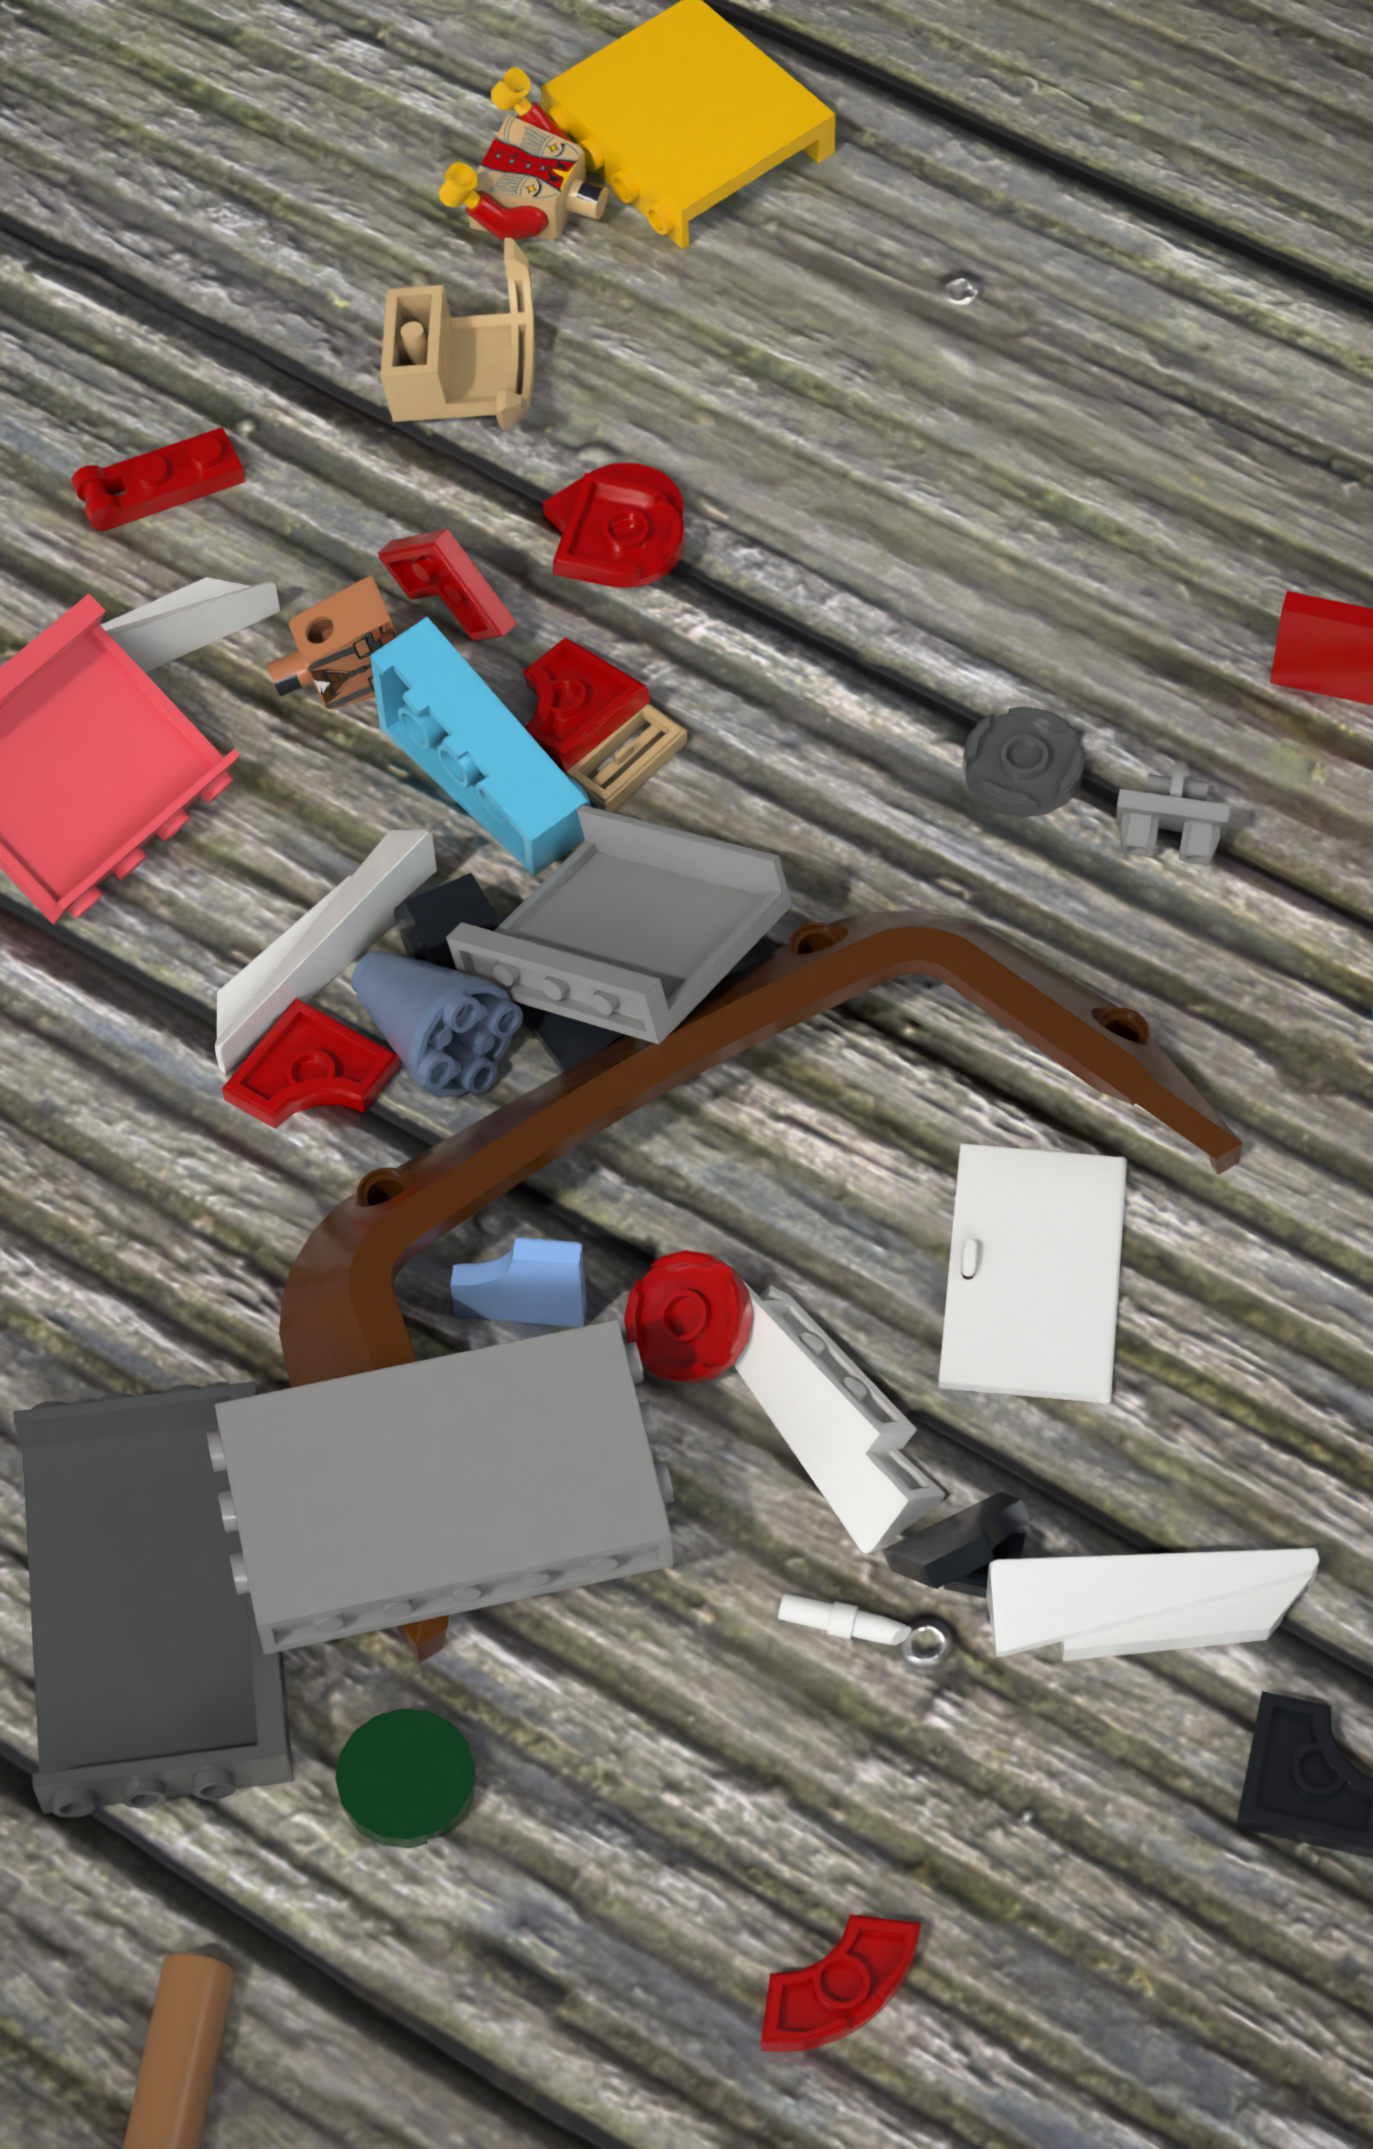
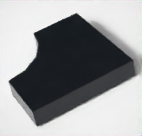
[882,1492,1031,1589]
[1235,1691,1373,1859]

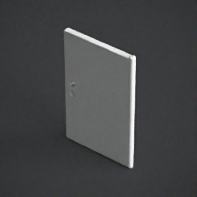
[938,1143,1127,1404]

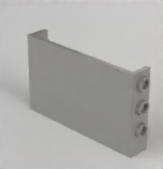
[206,1319,674,1655]

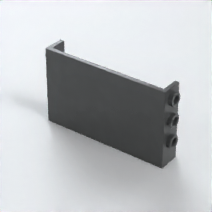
[13,1381,294,1818]

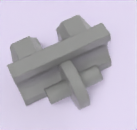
[1116,760,1231,866]

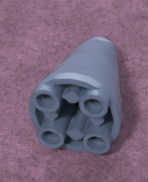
[351,950,523,1098]

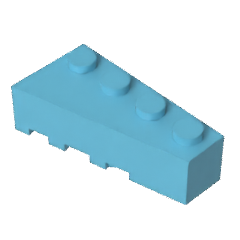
[370,617,590,876]

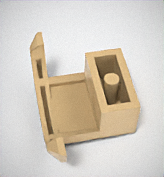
[380,237,535,431]

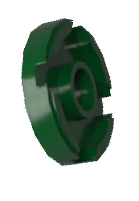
[335,1709,477,1849]

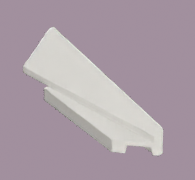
[214,829,437,1074]
[986,1548,1319,1661]

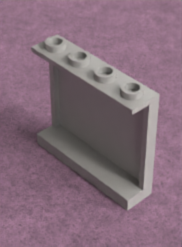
[446,805,792,1045]

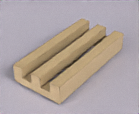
[562,703,687,812]

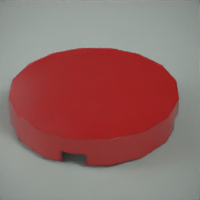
[624,1250,753,1385]

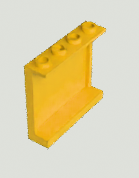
[541,0,835,249]

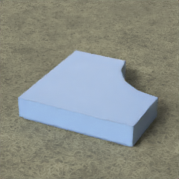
[450,1237,587,1328]

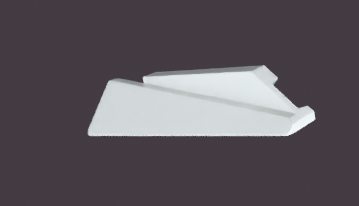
[0,577,280,673]
[724,1261,946,1554]

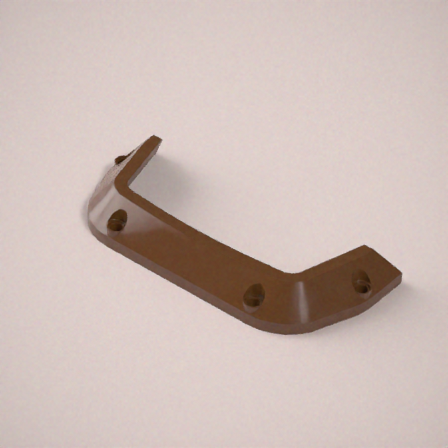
[279,910,1242,1663]

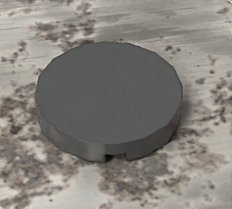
[963,706,1085,818]

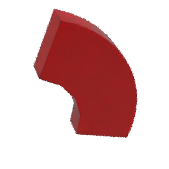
[761,1914,921,2052]

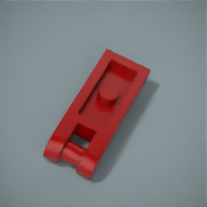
[71,427,245,531]

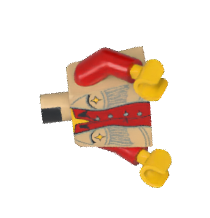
[439,67,608,241]

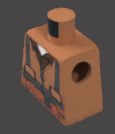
[266,575,398,710]

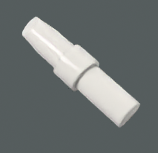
[778,1592,912,1645]

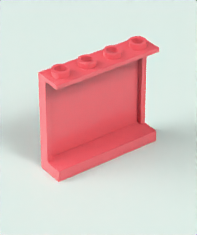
[0,593,240,925]

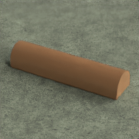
[122,1953,236,2149]

